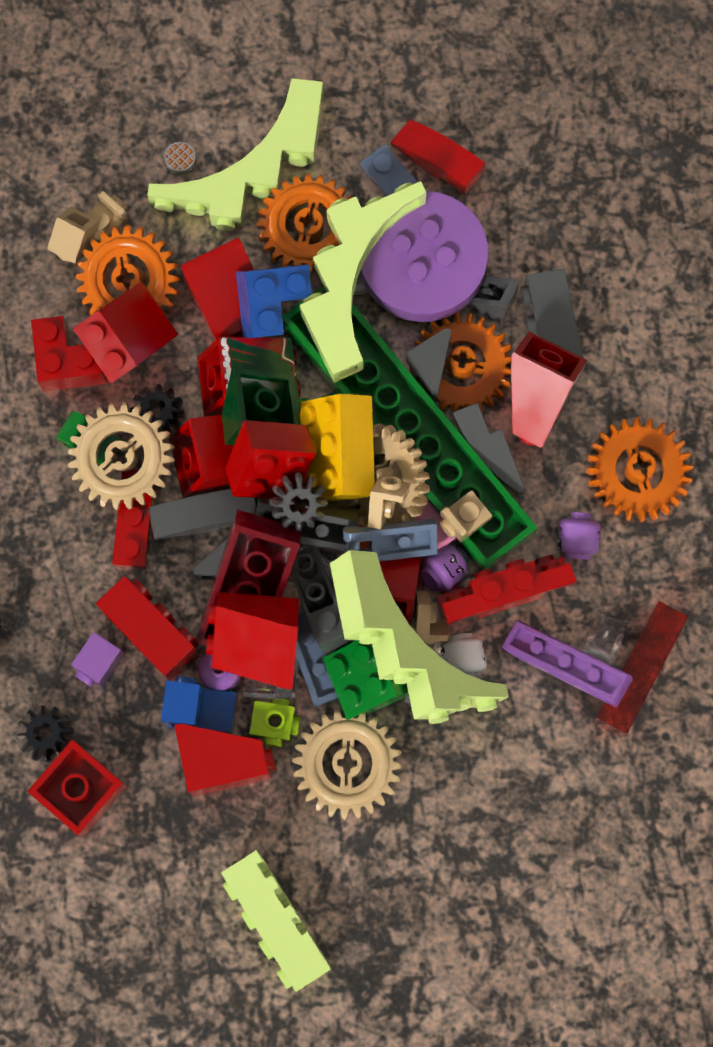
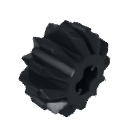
[130,384,186,438]
[16,705,75,763]

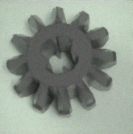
[269,473,327,531]

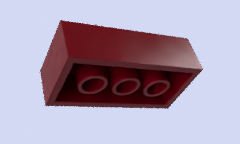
[196,509,301,646]

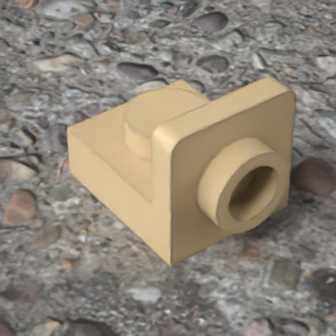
[87,191,129,243]
[368,476,411,530]
[439,490,492,543]
[414,590,449,644]

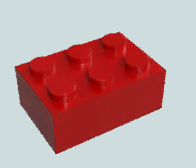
[95,575,200,681]

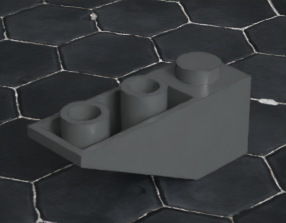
[291,546,355,656]

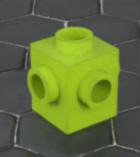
[249,697,301,747]

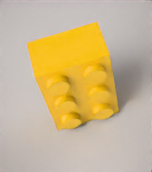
[299,394,375,502]

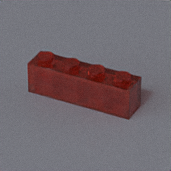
[593,601,689,738]

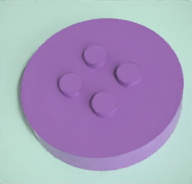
[360,191,488,322]

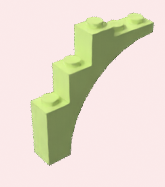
[147,78,324,231]
[300,181,426,383]
[330,550,509,724]

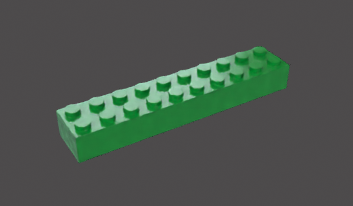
[282,286,538,571]

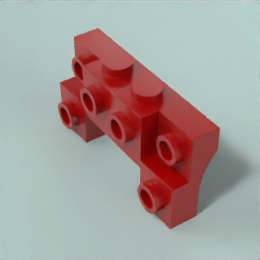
[436,555,577,625]

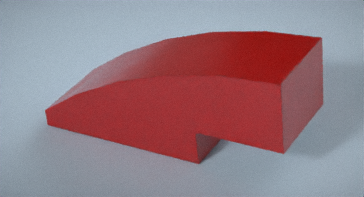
[390,119,486,195]

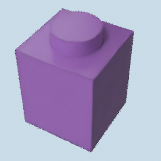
[71,632,125,687]

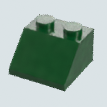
[222,367,301,445]

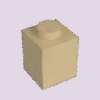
[47,206,99,264]

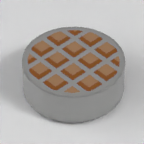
[164,142,197,175]

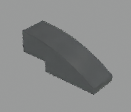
[451,403,525,493]
[148,489,256,540]

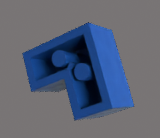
[236,265,312,338]
[161,676,238,734]

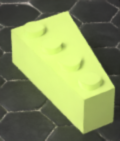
[221,850,332,992]

